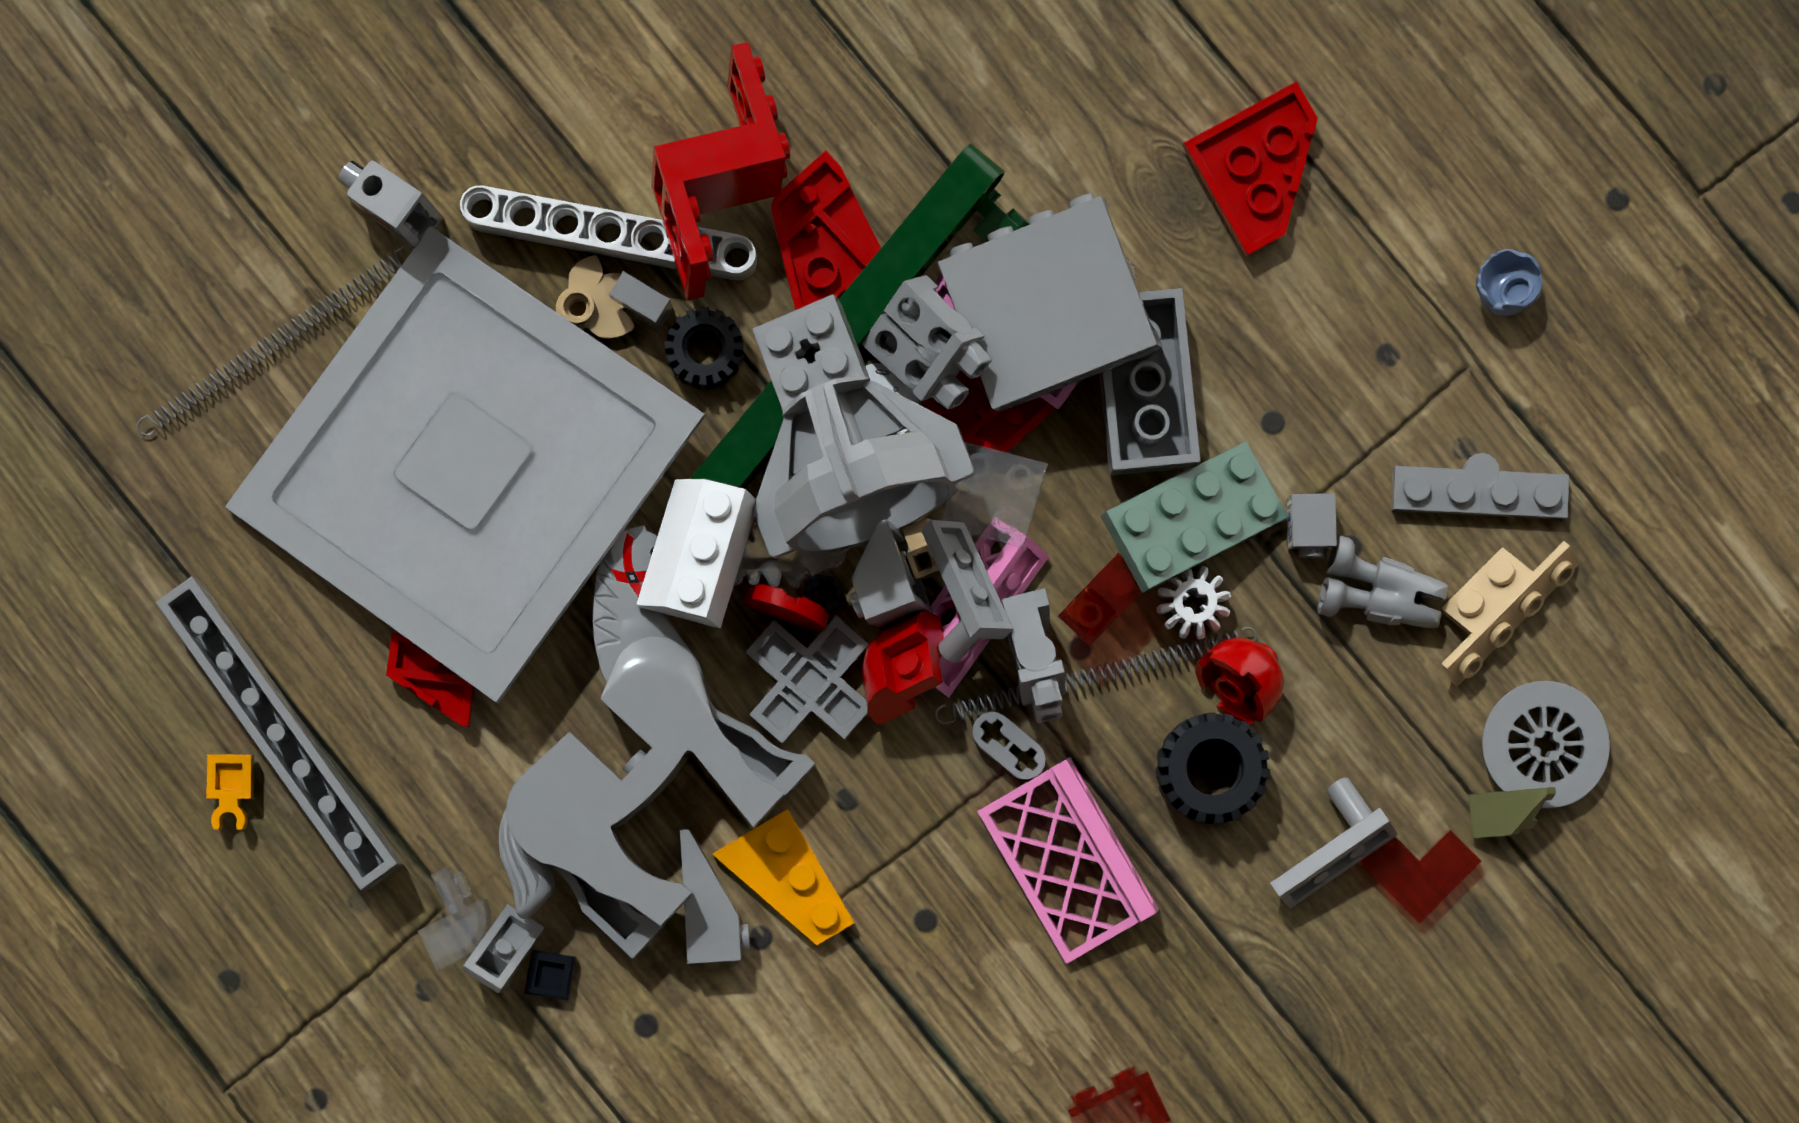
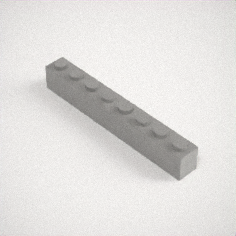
[155,576,404,890]

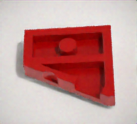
[386,632,475,727]

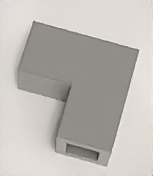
[609,271,673,331]

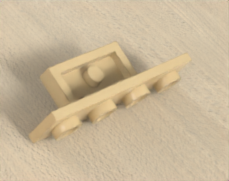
[1441,541,1578,687]

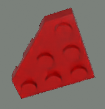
[1183,81,1318,258]

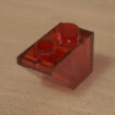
[1057,552,1142,647]

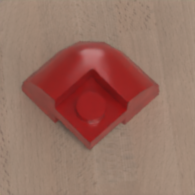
[862,611,944,726]

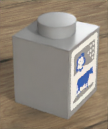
[1286,494,1337,558]

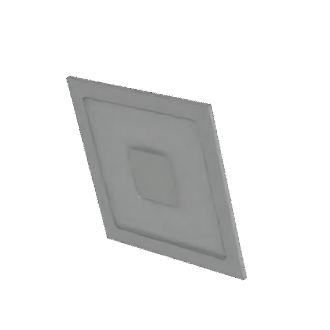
[225,226,706,703]

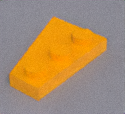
[712,809,855,945]

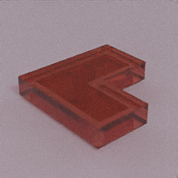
[1358,830,1481,923]

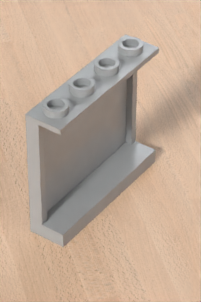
[938,193,1163,412]

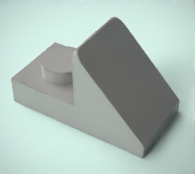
[461,904,545,993]

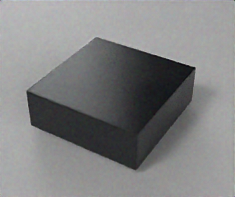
[524,949,576,1001]

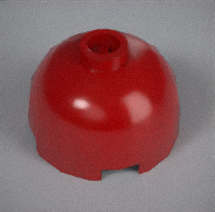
[1195,637,1284,725]

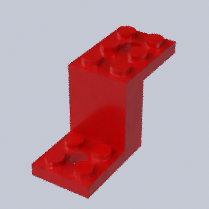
[651,42,790,301]

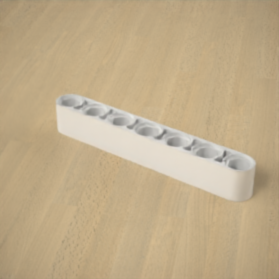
[460,186,757,280]

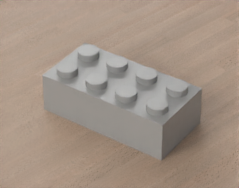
[1099,288,1201,476]

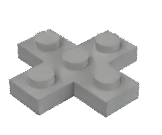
[745,616,869,744]

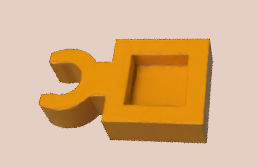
[206,754,254,830]

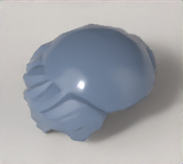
[1476,249,1543,316]

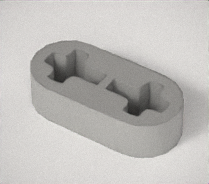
[972,712,1046,780]

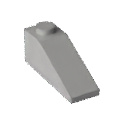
[680,830,750,964]

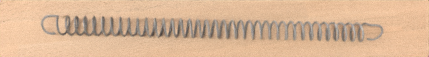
[137,245,414,436]
[935,627,1257,724]

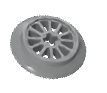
[1482,681,1610,808]

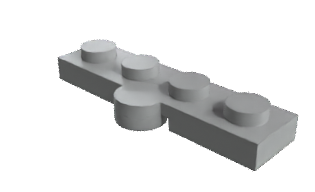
[1391,453,1569,520]

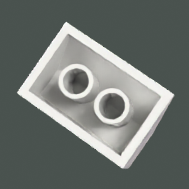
[636,479,756,628]

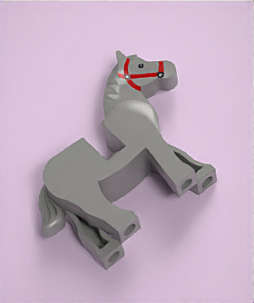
[499,525,816,959]

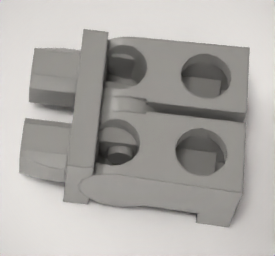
[861,275,992,410]
[1002,588,1065,723]

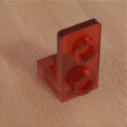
[1065,1066,1171,1123]

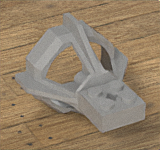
[752,294,975,558]

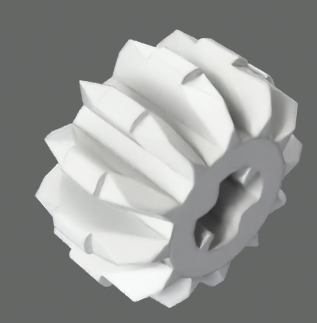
[1156,566,1231,640]

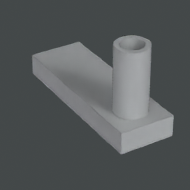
[921,520,1013,663]
[1271,778,1398,909]

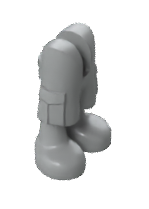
[1317,536,1449,628]

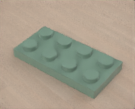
[1100,441,1288,593]

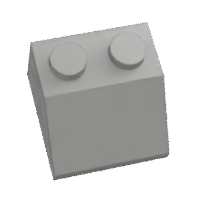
[850,519,933,632]

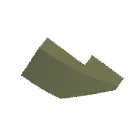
[1468,787,1556,838]

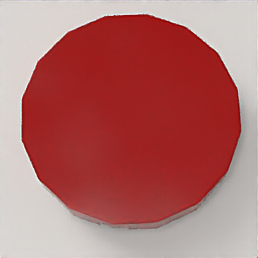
[743,583,830,632]

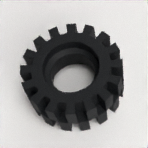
[665,307,744,389]

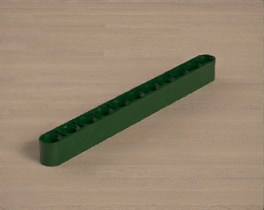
[690,144,1005,489]

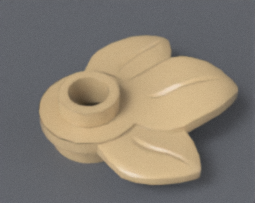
[556,255,636,339]

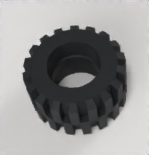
[1155,712,1270,824]

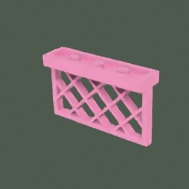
[977,757,1159,964]

